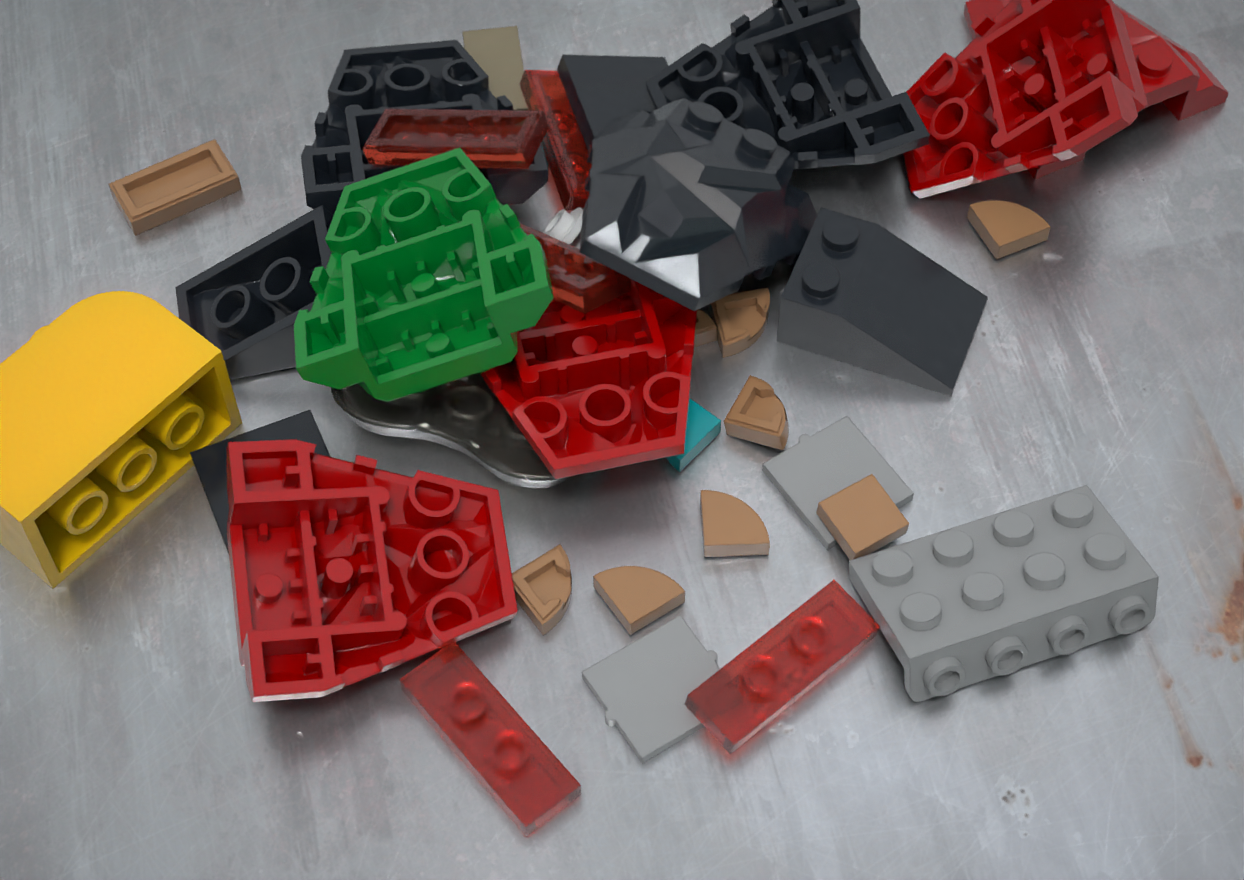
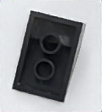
[175,205,334,380]
[777,207,988,397]

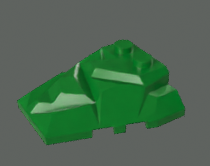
[294,147,554,402]

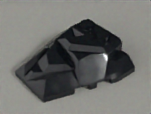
[646,0,930,169]
[301,40,548,215]
[580,98,817,311]

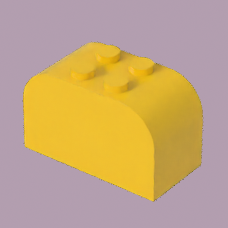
[0,291,242,589]

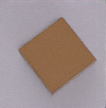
[816,474,909,560]

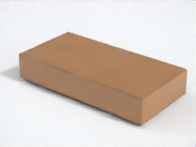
[108,139,242,236]

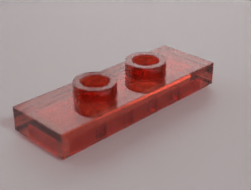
[520,70,592,211]
[363,109,549,169]
[520,223,632,314]
[685,580,880,754]
[399,642,581,837]

